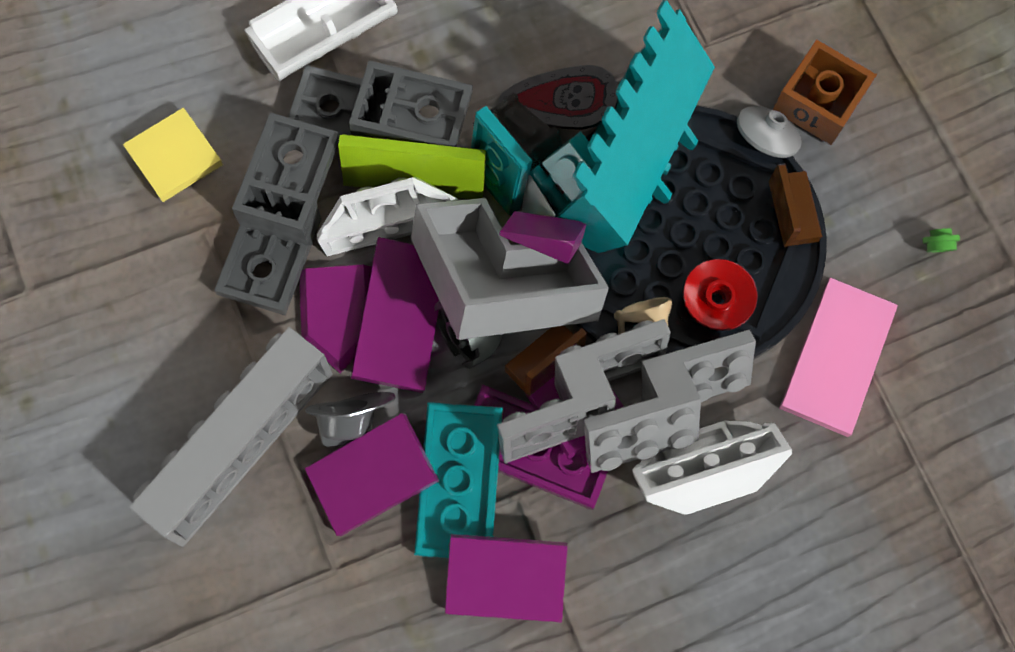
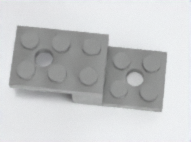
[498,319,671,463]
[584,330,756,473]

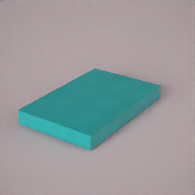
[471,106,533,216]

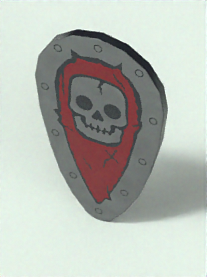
[499,65,619,130]

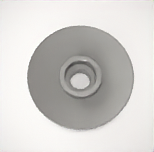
[737,106,802,158]

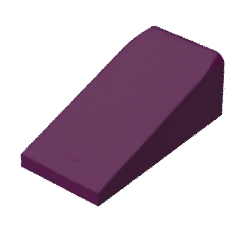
[499,211,587,264]

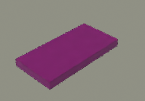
[350,237,440,393]
[474,385,608,510]

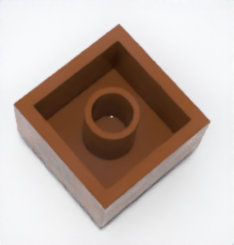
[773,39,877,146]

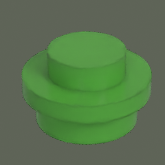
[923,228,960,252]

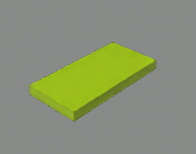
[338,134,486,199]

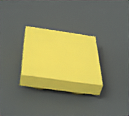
[123,107,223,202]

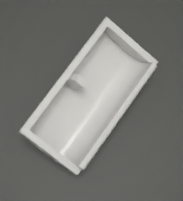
[244,0,398,81]

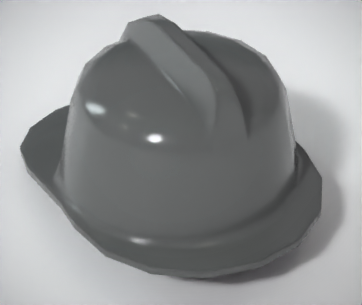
[306,392,396,447]

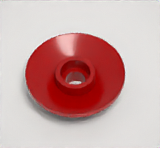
[683,259,757,331]

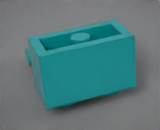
[529,131,595,216]

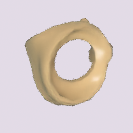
[614,297,672,335]

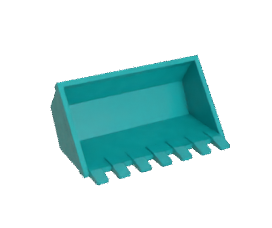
[554,0,715,253]

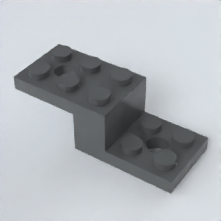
[288,61,473,147]
[214,112,340,316]

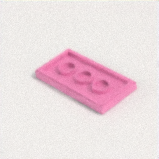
[779,278,898,437]

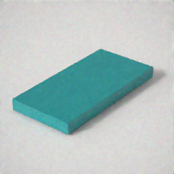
[414,402,503,558]

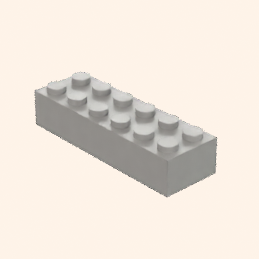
[129,327,333,547]

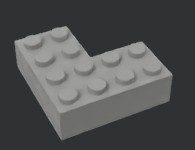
[411,198,609,340]

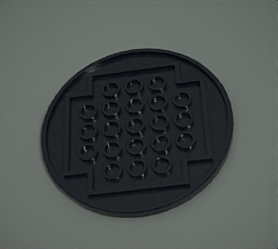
[546,106,827,359]

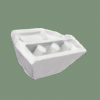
[317,177,458,256]
[632,421,792,515]

